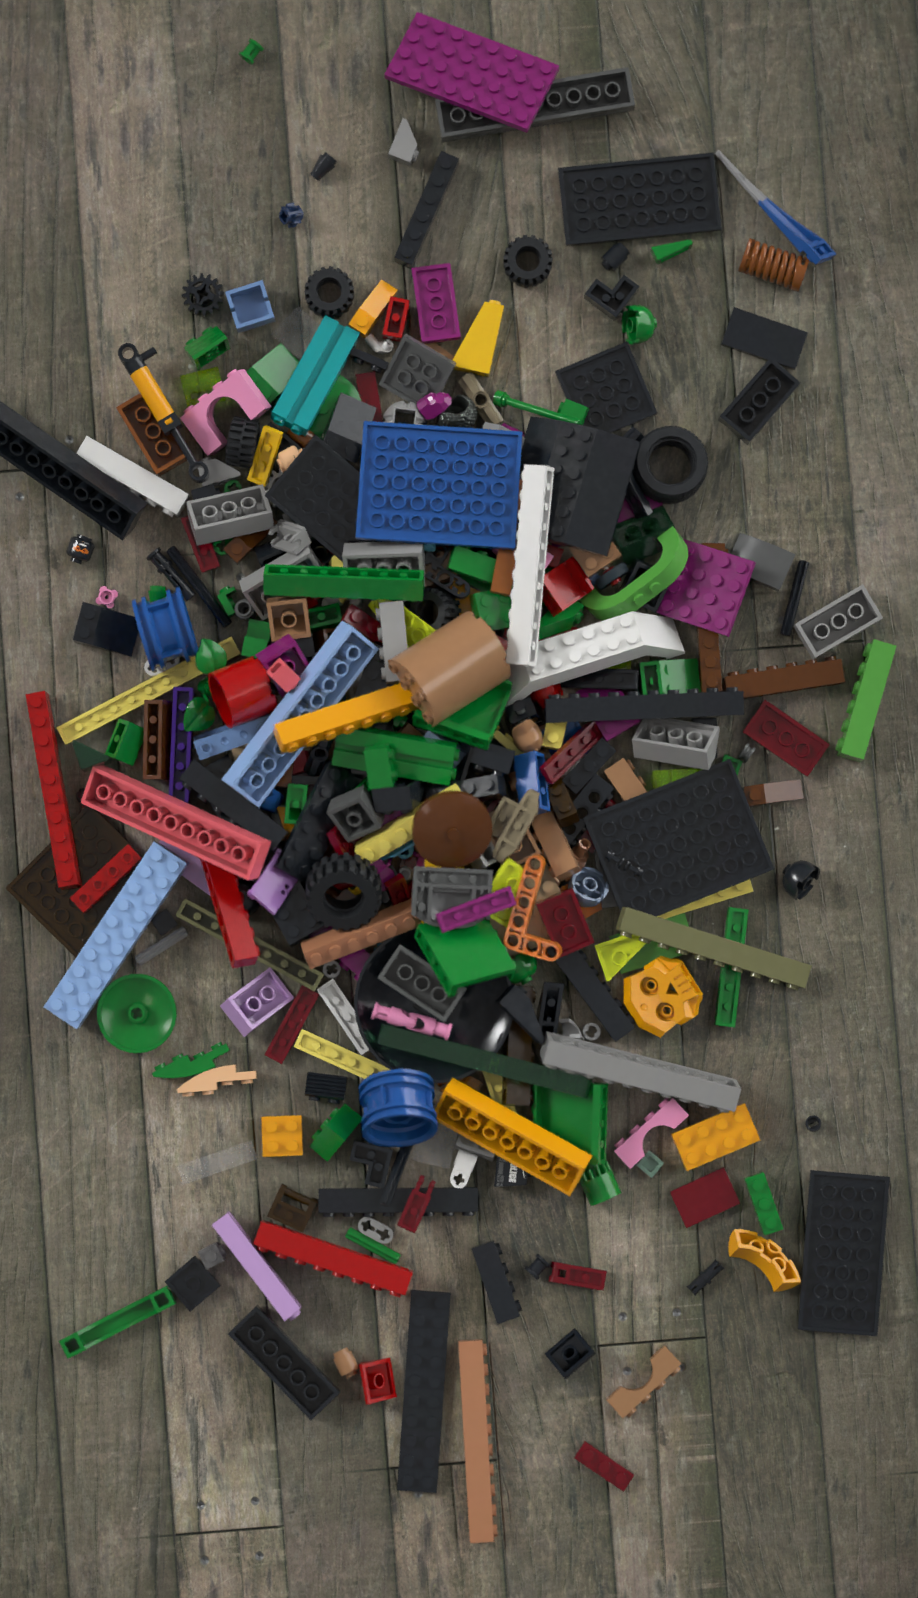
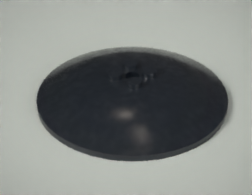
[354,928,512,1083]

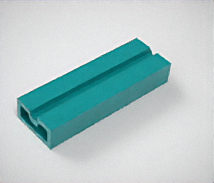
[271,315,360,436]

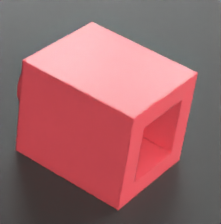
[266,658,301,693]

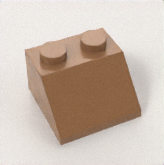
[266,596,311,642]

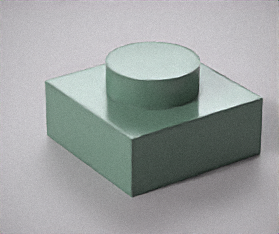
[636,1150,664,1178]

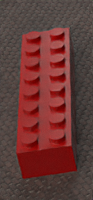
[254,1220,413,1298]

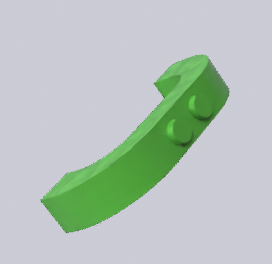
[580,526,688,621]

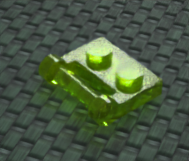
[180,367,226,408]

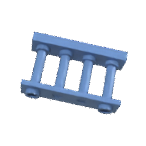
[193,714,269,760]

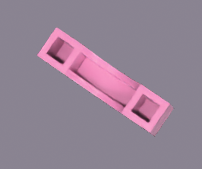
[613,1098,689,1169]

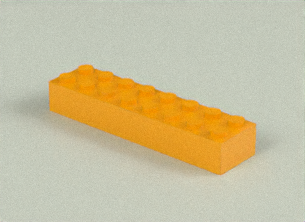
[435,1078,592,1196]

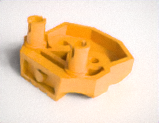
[624,956,703,1038]

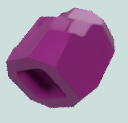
[417,392,452,420]

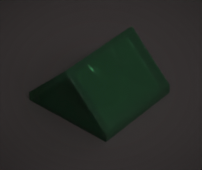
[72,740,113,772]

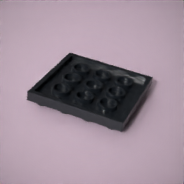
[555,341,657,433]

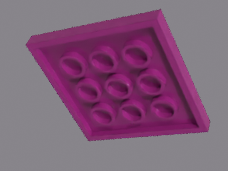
[656,539,756,637]

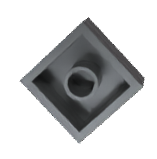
[327,785,385,842]

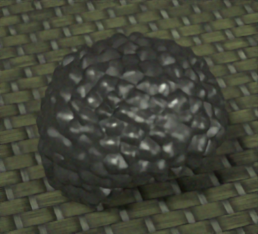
[436,395,477,428]

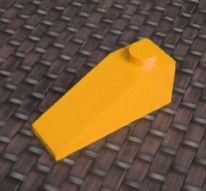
[349,279,398,339]

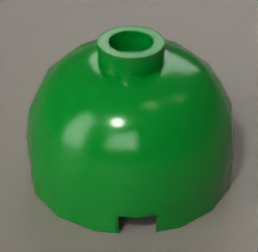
[622,305,657,344]
[511,953,538,985]

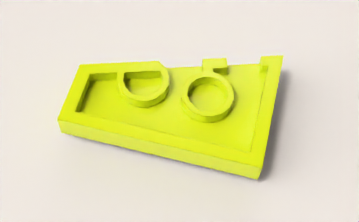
[490,857,524,928]

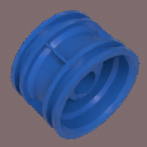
[132,587,198,672]
[359,1069,438,1147]

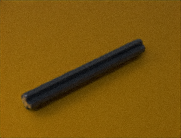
[167,546,232,628]

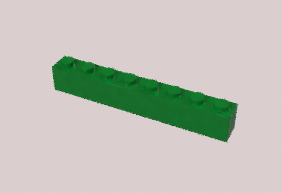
[263,564,424,602]

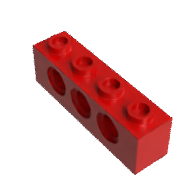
[70,844,142,913]

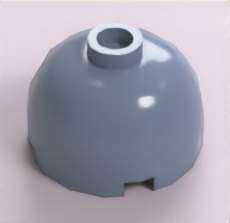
[568,867,608,908]

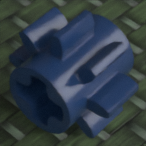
[279,202,303,228]

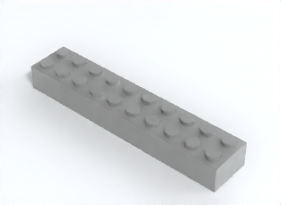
[540,1031,741,1113]

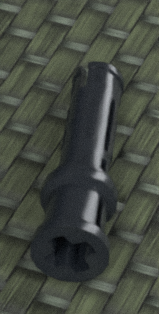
[146,547,196,601]

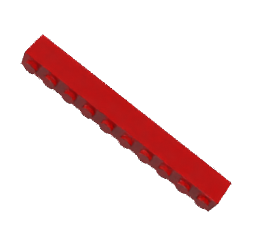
[25,691,82,890]

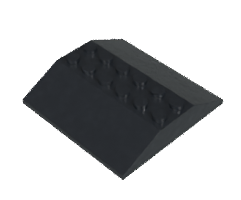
[519,417,641,557]

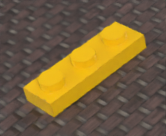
[247,425,284,487]

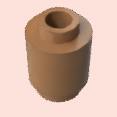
[333,1347,359,1378]

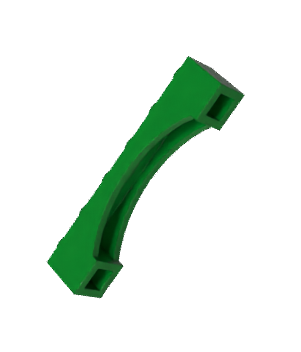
[59,1285,177,1359]

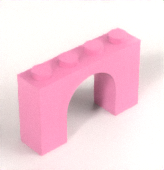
[180,369,272,456]

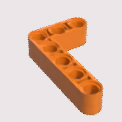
[504,854,562,961]

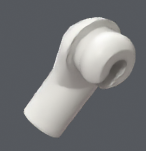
[364,333,394,353]

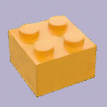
[261,1115,303,1157]

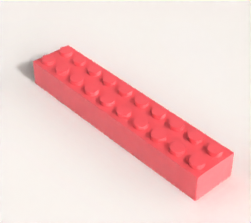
[80,765,272,881]

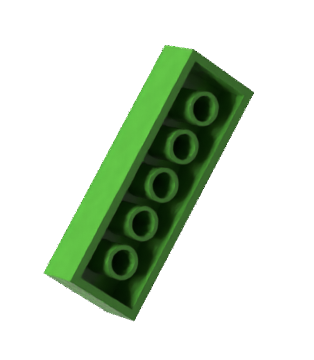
[835,639,897,763]

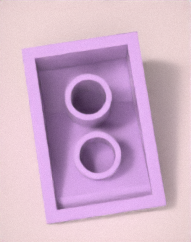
[220,968,294,1037]

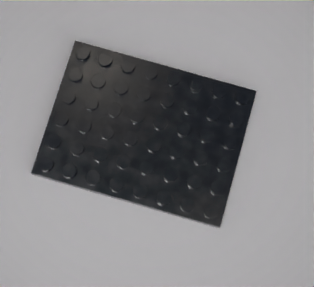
[583,759,774,916]

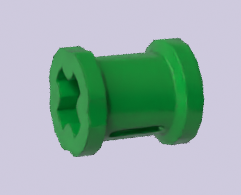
[239,38,264,65]

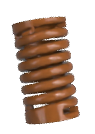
[738,238,809,292]

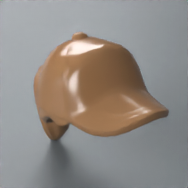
[512,719,543,753]

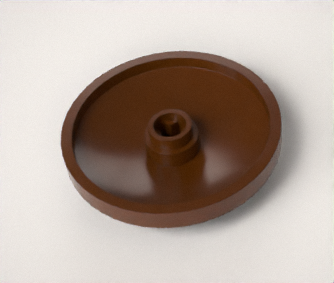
[412,791,492,868]

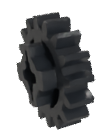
[182,273,225,317]

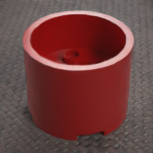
[208,656,277,729]

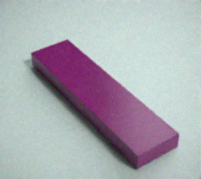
[435,886,517,933]

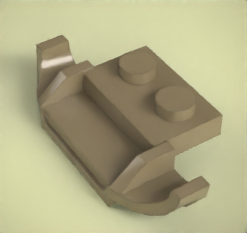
[491,789,541,863]

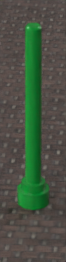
[493,390,581,425]

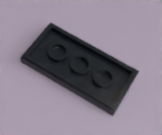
[721,307,808,370]

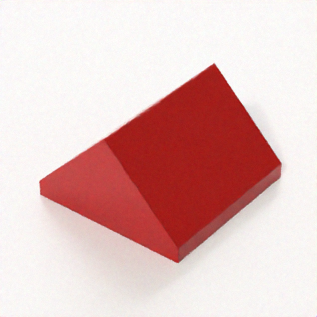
[359,1358,397,1405]

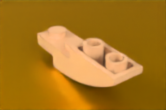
[177,1064,257,1097]

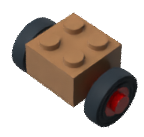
[568,541,629,590]

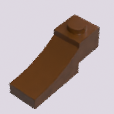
[223,518,278,565]

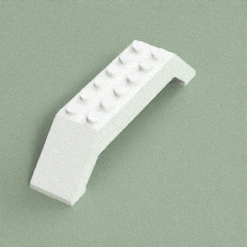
[505,611,685,707]

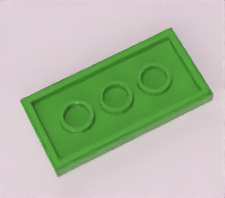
[609,913,689,974]

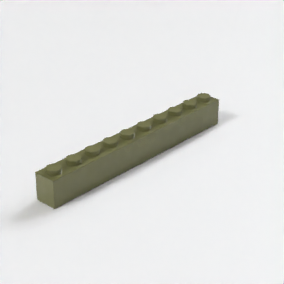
[615,907,812,991]

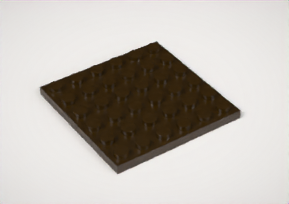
[6,806,143,958]

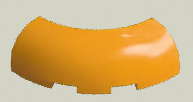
[728,1229,801,1292]

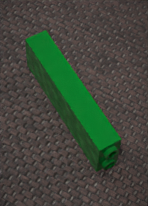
[332,727,460,786]

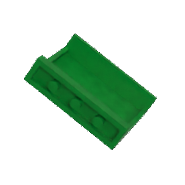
[412,679,513,750]
[414,919,516,997]
[531,1079,608,1165]

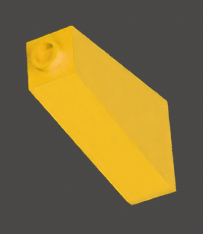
[452,300,504,377]

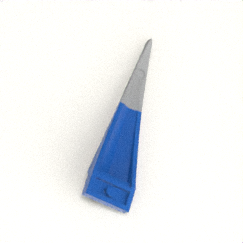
[715,150,836,265]

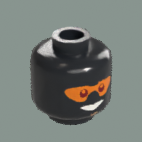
[66,534,95,564]

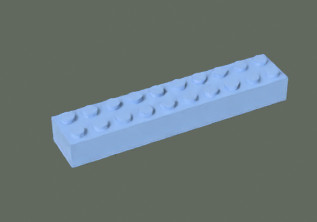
[221,621,379,808]
[44,841,189,1029]

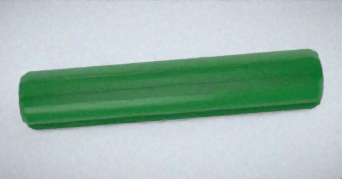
[345,1228,400,1264]

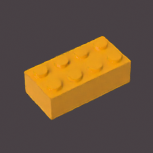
[671,1103,760,1171]

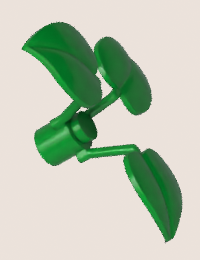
[184,638,227,731]

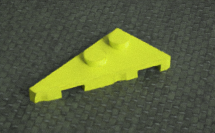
[594,935,646,982]

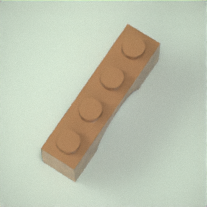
[606,1345,681,1418]

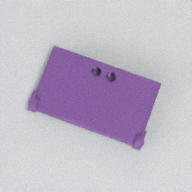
[247,849,298,915]

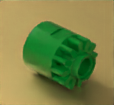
[580,1161,622,1206]

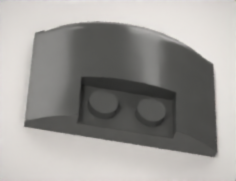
[411,866,493,928]

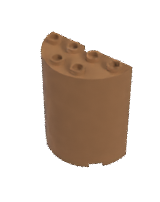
[387,611,511,727]

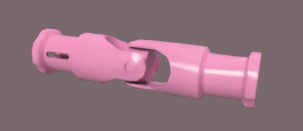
[371,1002,452,1041]

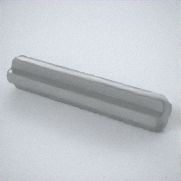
[135,927,188,965]

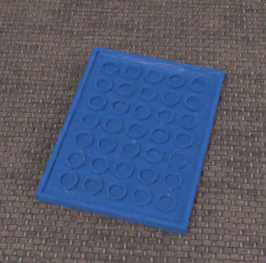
[356,421,522,550]

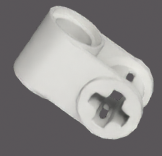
[450,1149,478,1188]

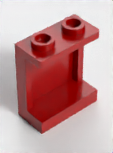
[542,556,595,617]

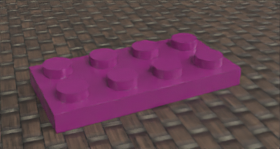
[412,263,461,344]

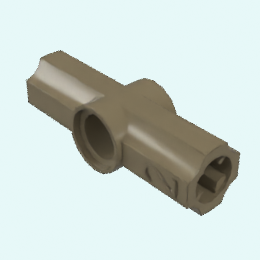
[457,372,504,425]

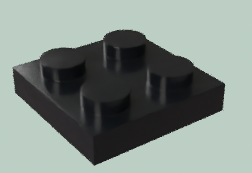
[164,1256,221,1312]

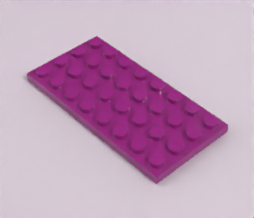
[384,12,559,133]

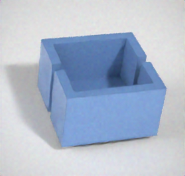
[225,280,275,333]

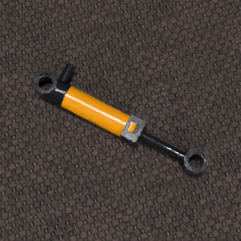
[118,343,209,483]

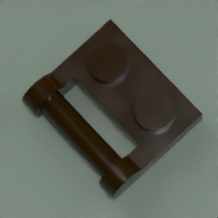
[267,1184,318,1232]

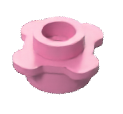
[96,586,118,609]

